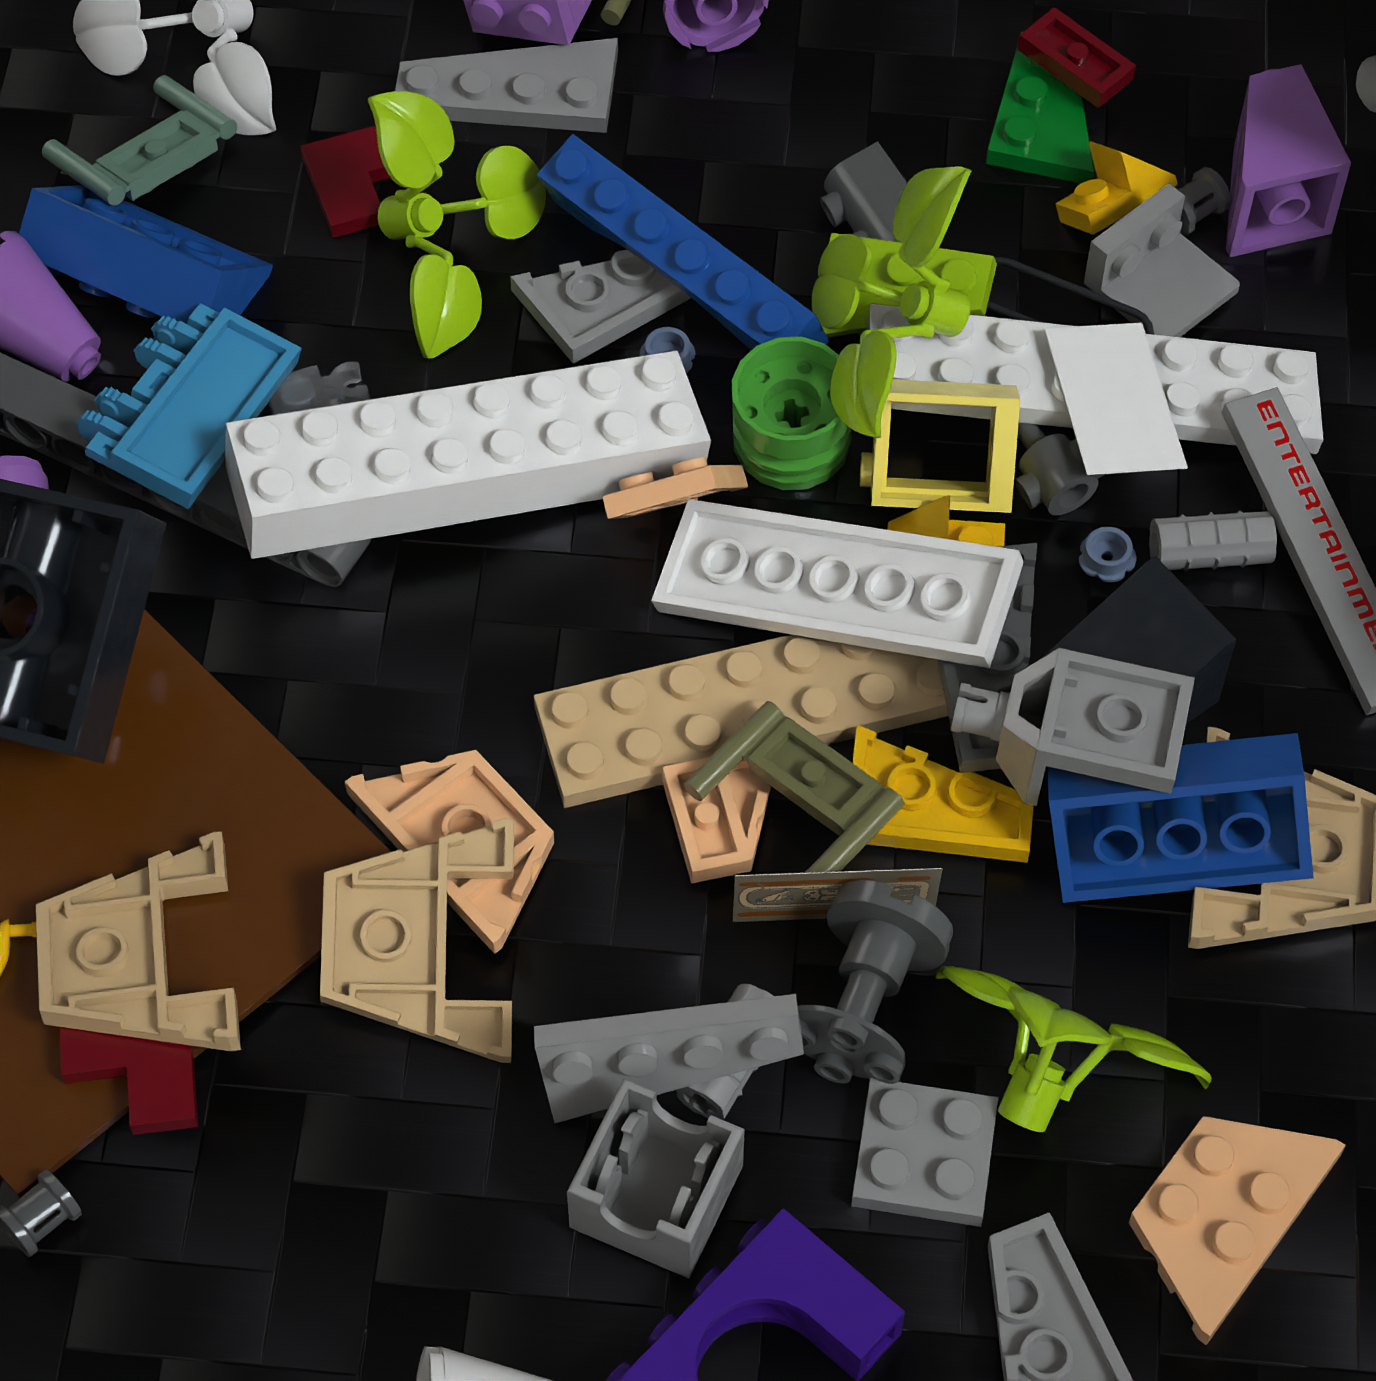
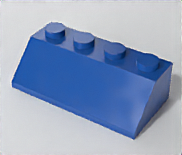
[19,185,273,324]
[1047,733,1314,903]

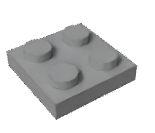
[851,1078,998,1227]

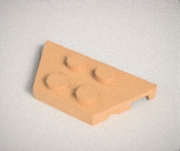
[345,750,554,954]
[1129,1116,1345,1345]

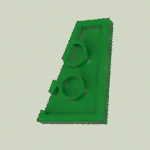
[986,31,1094,184]

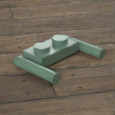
[42,75,237,206]

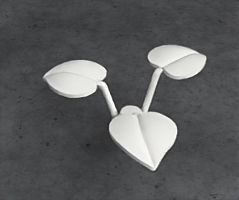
[73,0,277,135]

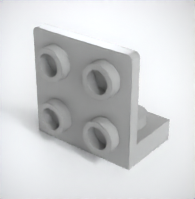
[1084,183,1240,337]

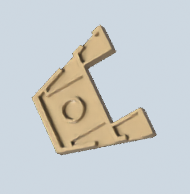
[1188,727,1376,949]
[320,818,514,1063]
[36,831,241,1051]

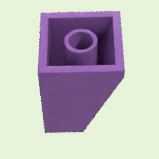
[1226,64,1351,257]

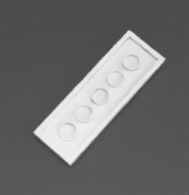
[651,499,1024,668]

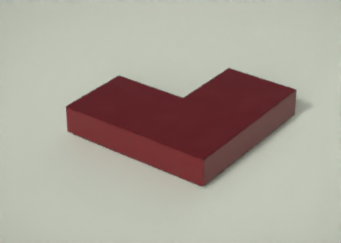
[300,125,390,238]
[59,1027,198,1135]

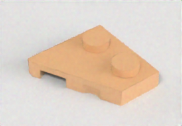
[602,457,748,519]
[662,757,771,883]

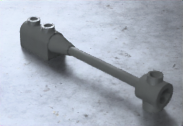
[820,142,1105,515]

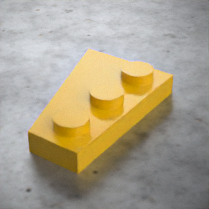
[853,724,1034,863]

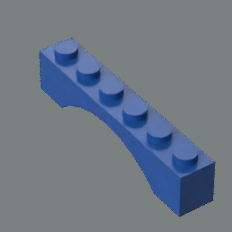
[537,134,829,351]

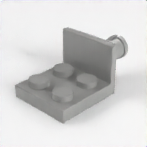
[951,648,1195,806]

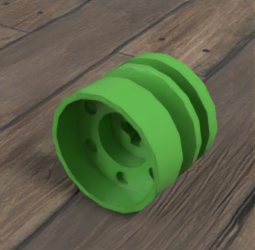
[732,336,852,490]

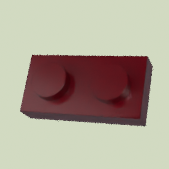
[1017,7,1136,108]

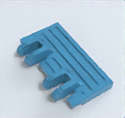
[75,303,302,509]

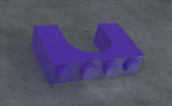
[606,1208,905,1381]

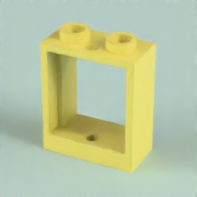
[860,379,1020,513]

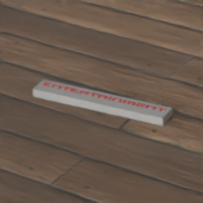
[1221,387,1376,715]

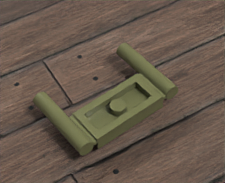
[684,701,905,873]

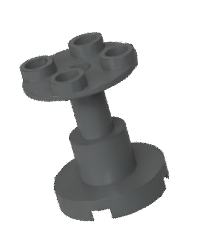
[798,880,953,1084]

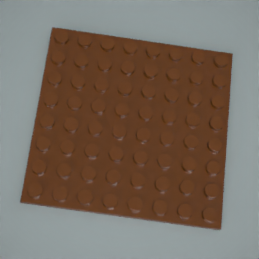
[0,609,391,1199]

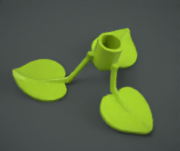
[368,91,546,358]
[812,166,972,438]
[935,966,1212,1132]

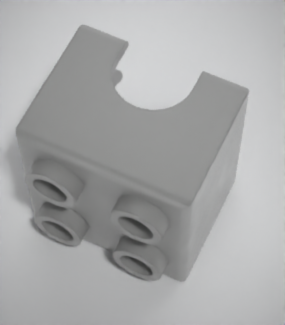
[567,1079,745,1279]

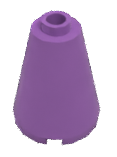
[663,0,769,52]
[0,231,101,382]

